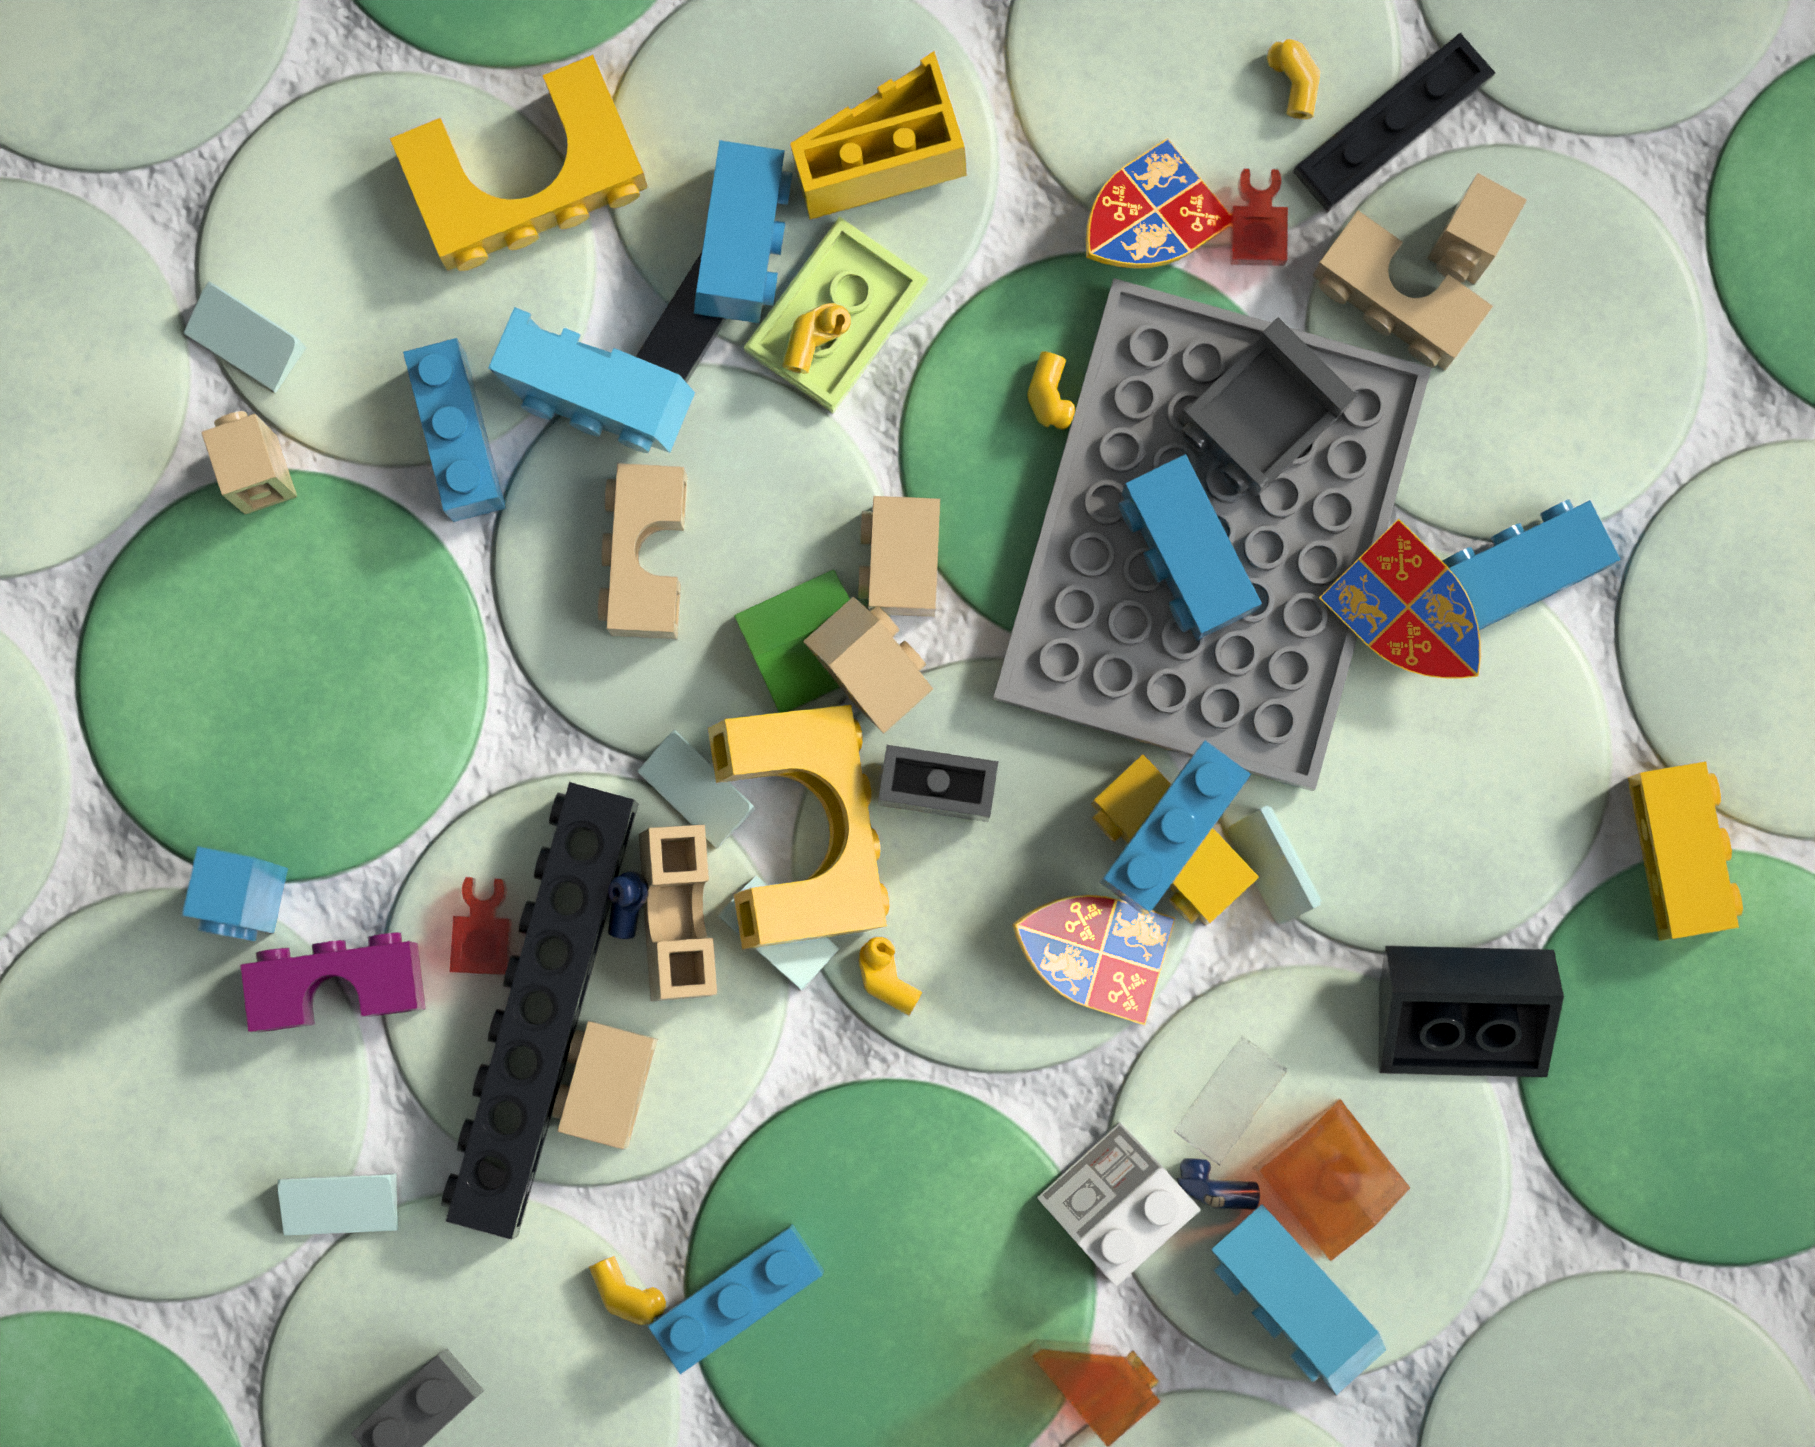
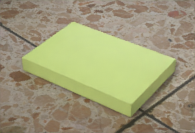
[744,217,928,414]

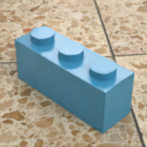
[694,140,793,323]
[403,338,506,522]
[1118,454,1262,641]
[1442,499,1621,630]
[1099,740,1251,916]
[182,846,288,941]
[648,1224,824,1374]

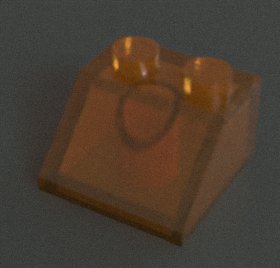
[1252,1099,1410,1261]
[1027,1339,1161,1447]

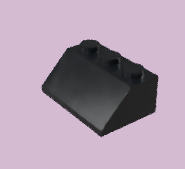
[1378,946,1564,1077]

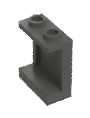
[1178,317,1357,498]

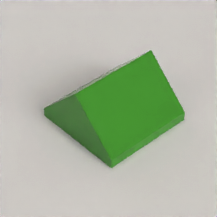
[734,569,850,713]

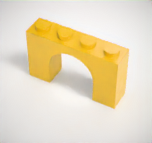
[390,55,648,271]
[707,705,889,950]

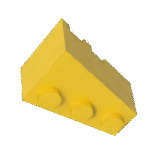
[790,51,967,220]

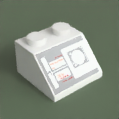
[1036,1122,1201,1287]

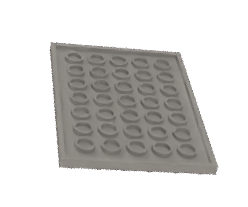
[993,278,1431,791]

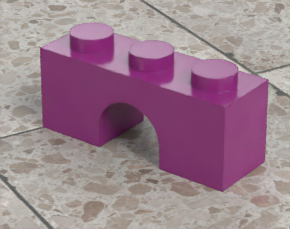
[240,932,426,1032]

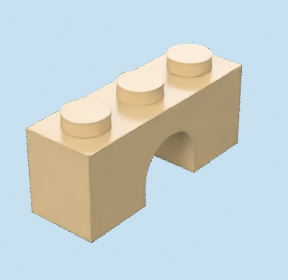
[1312,210,1493,370]
[598,463,688,639]
[639,825,717,1001]

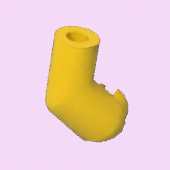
[1267,38,1320,120]
[782,303,851,374]
[1027,351,1075,430]
[858,937,922,1016]
[589,1255,666,1325]

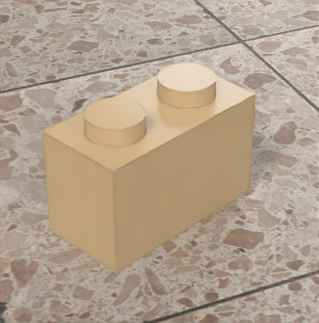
[1427,173,1527,284]
[201,411,297,515]
[858,496,940,617]
[803,597,933,734]
[552,1021,658,1149]

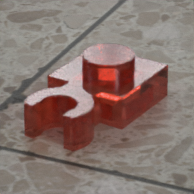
[1230,168,1288,266]
[449,877,512,975]

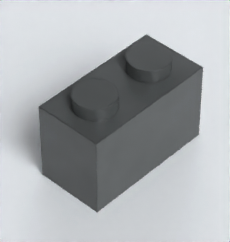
[878,744,999,822]
[351,1349,484,1447]

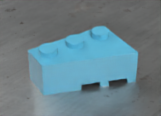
[488,307,695,453]
[1211,1204,1386,1395]

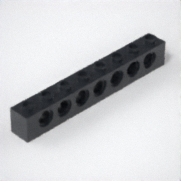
[441,782,639,1240]

